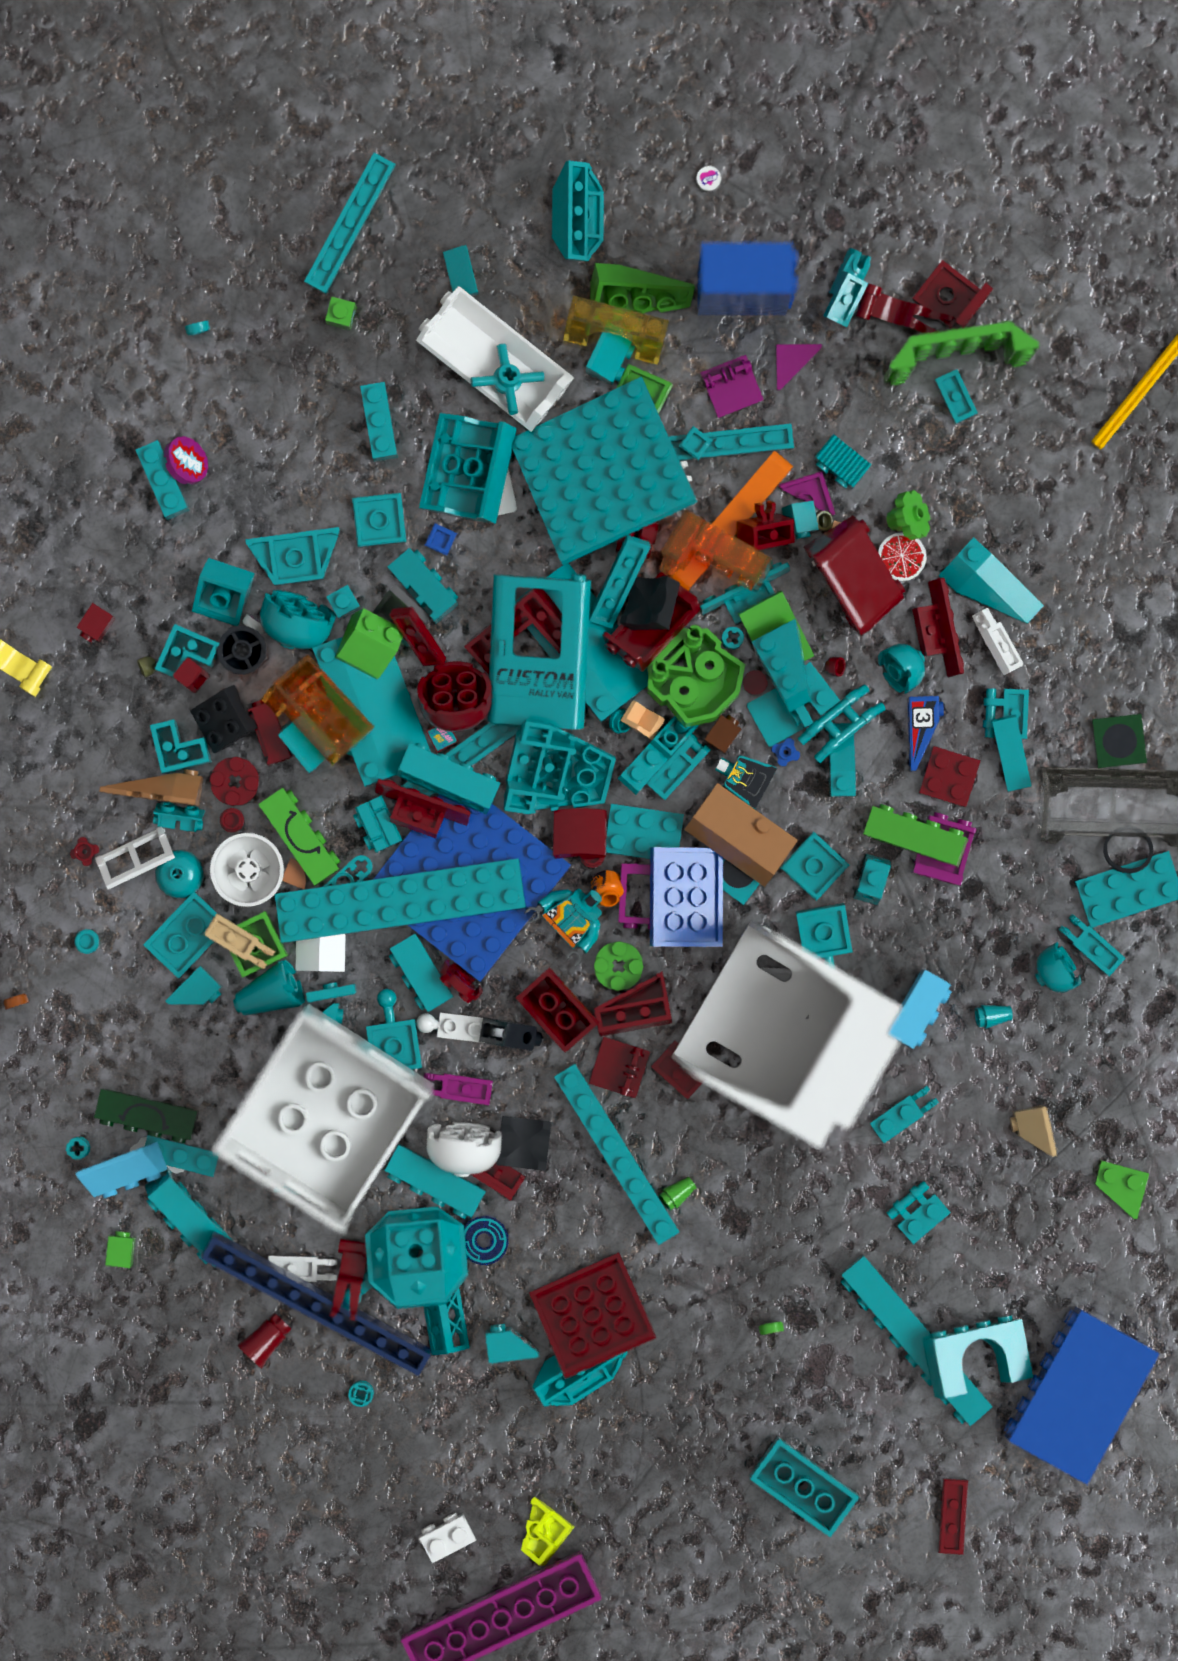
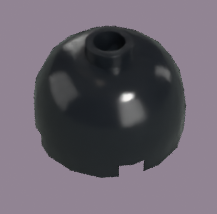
[217,625,267,675]

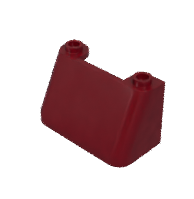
[803,515,906,636]

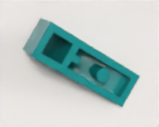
[829,723,856,797]

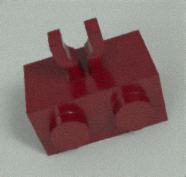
[737,501,795,551]

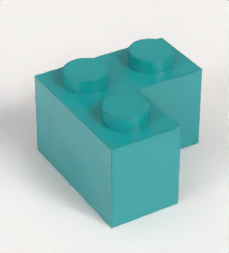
[155,624,220,678]
[150,719,212,774]

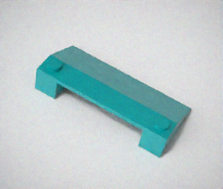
[515,563,648,723]
[312,637,431,787]

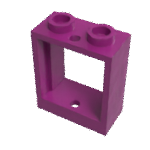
[618,863,650,929]

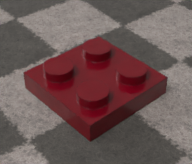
[919,746,981,808]

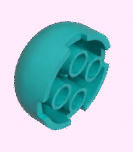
[260,590,336,649]

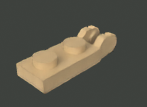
[204,913,275,969]

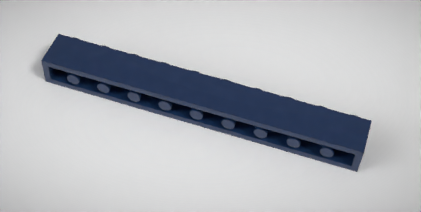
[201,1231,431,1376]

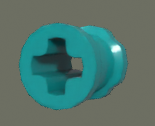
[721,627,744,650]
[66,1137,91,1160]

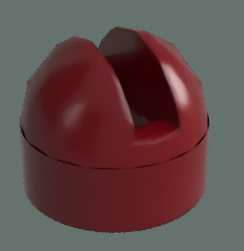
[824,656,846,677]

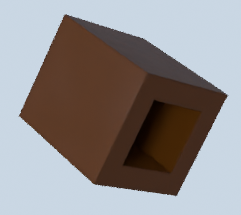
[704,714,741,754]

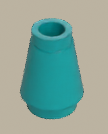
[975,1005,1013,1029]

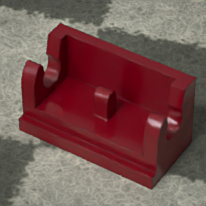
[470,1161,526,1201]

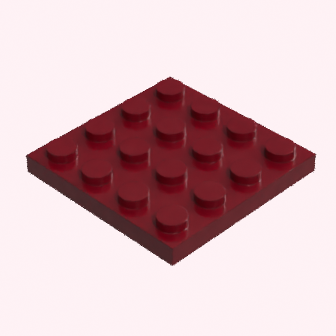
[529,1252,657,1378]

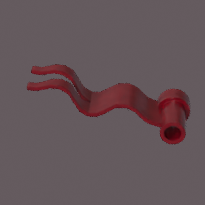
[856,283,954,334]
[330,1238,367,1320]

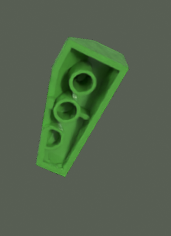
[590,263,695,322]

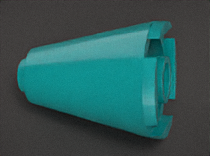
[233,960,305,1016]

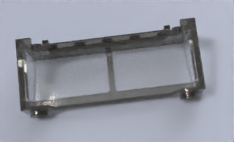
[1039,767,1178,847]

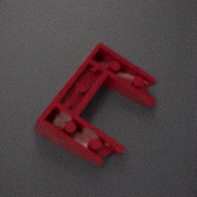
[464,588,562,674]

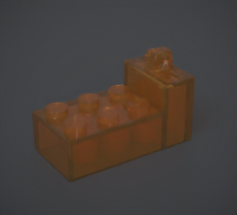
[659,509,773,591]
[262,654,375,766]

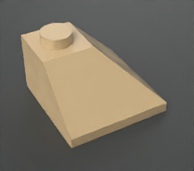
[1010,1105,1057,1156]

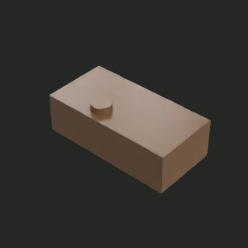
[684,783,798,887]

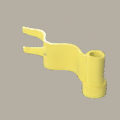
[0,639,52,697]

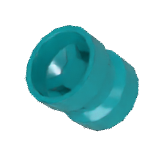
[348,1380,374,1407]

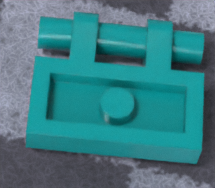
[983,688,1029,739]
[886,1181,951,1245]

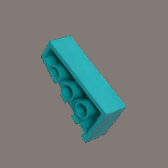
[145,1167,233,1267]

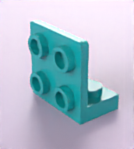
[746,688,814,747]

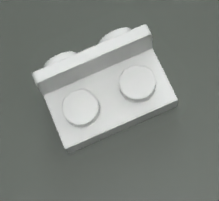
[418,1512,476,1563]

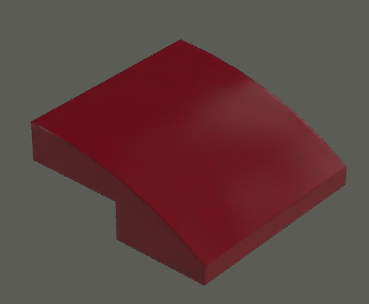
[553,808,607,860]

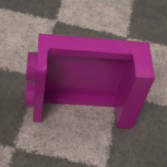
[912,812,976,886]

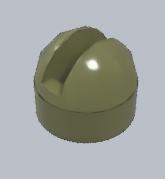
[816,511,833,531]
[137,656,157,678]

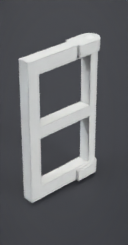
[95,826,175,890]

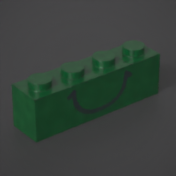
[94,1088,199,1143]

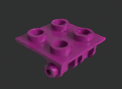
[700,355,764,418]

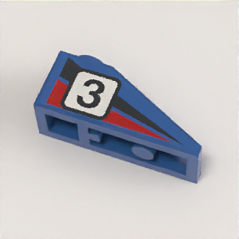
[907,696,944,772]

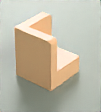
[620,700,665,740]

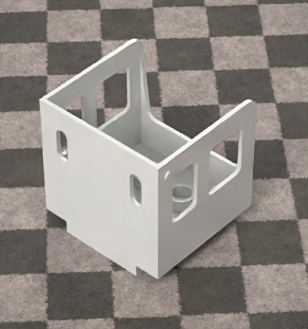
[671,921,902,1148]
[214,1004,434,1232]

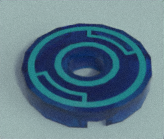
[464,1216,509,1265]

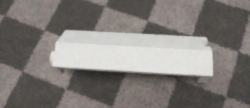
[416,287,574,432]

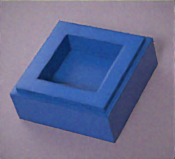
[425,523,457,556]

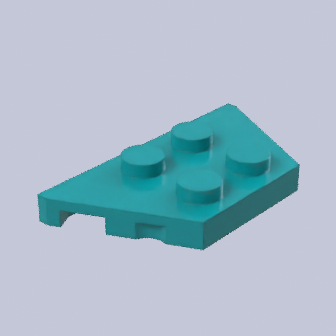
[245,527,340,586]

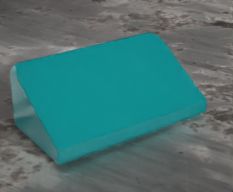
[443,245,478,296]

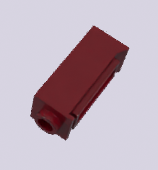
[247,699,292,766]

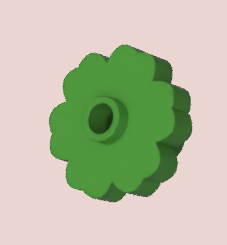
[886,490,930,540]

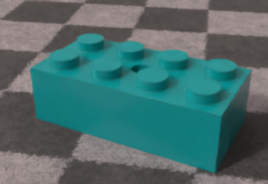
[749,1436,859,1538]

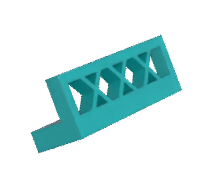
[416,1257,470,1355]

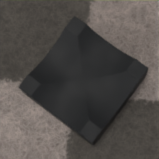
[620,576,680,630]
[190,685,258,753]
[496,1116,552,1171]

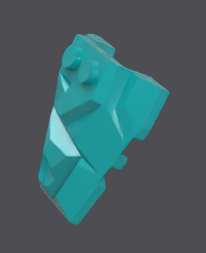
[503,719,616,814]

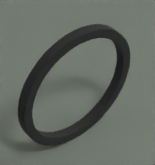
[1103,826,1153,873]

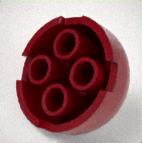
[417,661,492,732]

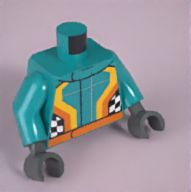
[524,889,602,966]

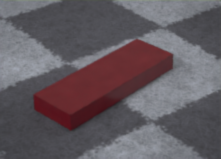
[389,607,446,666]
[938,1478,968,1555]

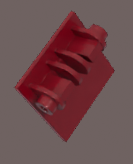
[589,1037,650,1098]

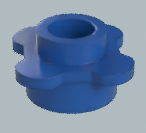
[772,738,800,766]

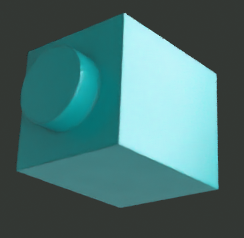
[781,501,819,540]
[326,585,361,620]

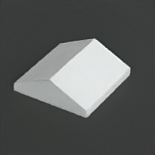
[295,934,346,972]

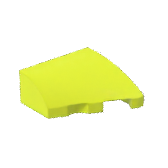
[521,1497,574,1566]

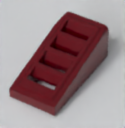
[173,658,210,694]

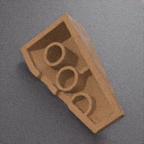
[99,769,204,806]

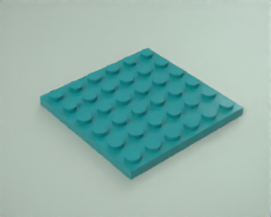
[512,377,698,565]

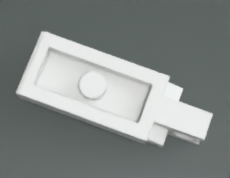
[972,608,1024,675]

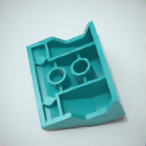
[419,413,517,524]

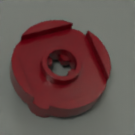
[210,757,259,806]
[439,959,483,1003]

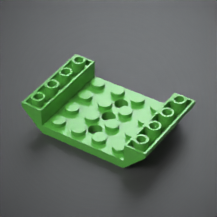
[884,322,1039,386]

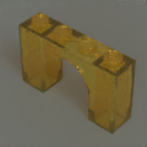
[563,295,669,365]

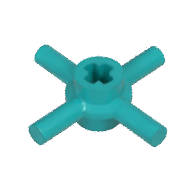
[470,344,544,415]

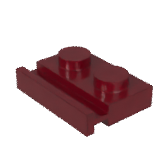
[651,1040,704,1100]

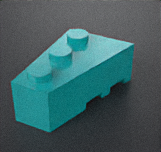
[387,548,459,624]
[752,619,811,712]

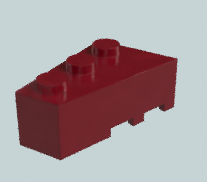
[594,971,672,1037]

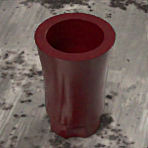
[237,1313,291,1369]

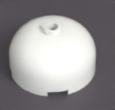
[427,1122,502,1177]

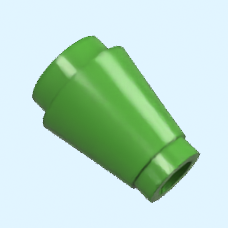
[659,1177,696,1211]

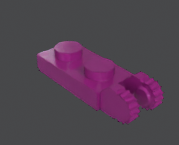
[424,1072,493,1105]

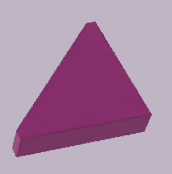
[776,344,822,391]
[778,471,836,516]

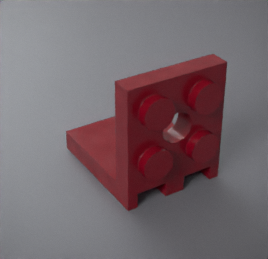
[912,260,994,330]

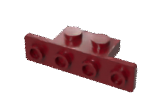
[912,577,964,677]
[375,779,471,838]

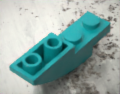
[618,716,700,795]

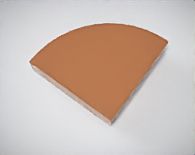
[282,858,306,890]

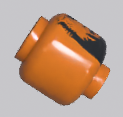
[591,870,624,907]

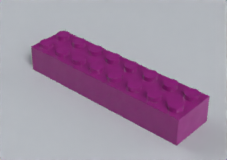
[401,1550,602,1661]

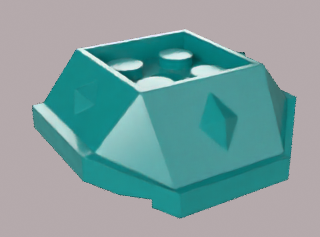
[365,1207,468,1309]

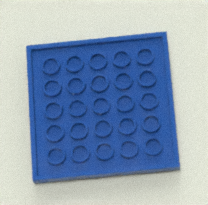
[373,795,572,982]

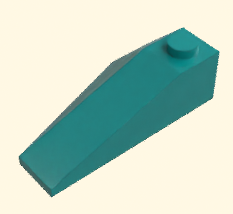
[939,537,1044,624]

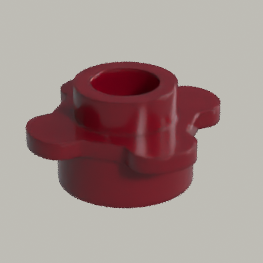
[70,837,99,866]

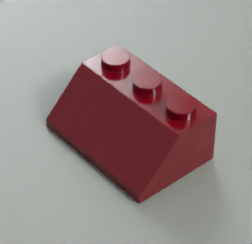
[516,967,599,1053]

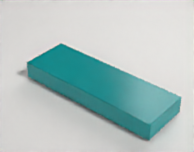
[992,715,1032,792]

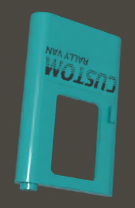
[487,574,591,729]

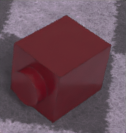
[77,603,115,643]

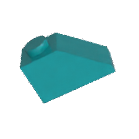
[166,966,223,1004]

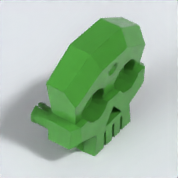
[647,625,746,727]

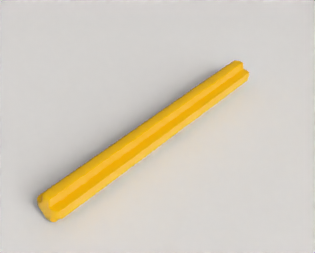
[1092,334,1178,449]

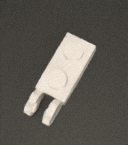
[268,1255,337,1282]

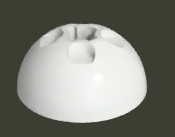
[210,833,284,907]

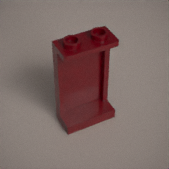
[602,572,701,672]

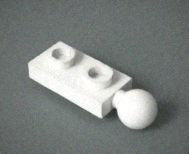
[416,1012,483,1043]

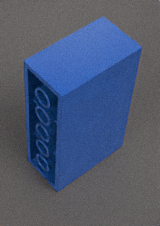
[698,243,798,315]
[1003,1307,1159,1485]

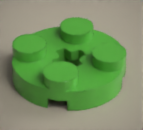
[594,942,643,991]

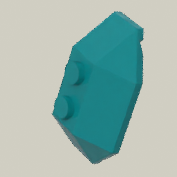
[552,160,604,262]
[532,1351,628,1407]

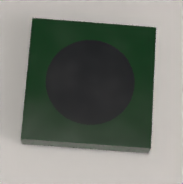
[1092,714,1147,769]

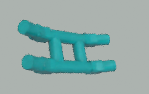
[798,684,885,763]

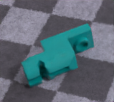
[823,247,872,327]

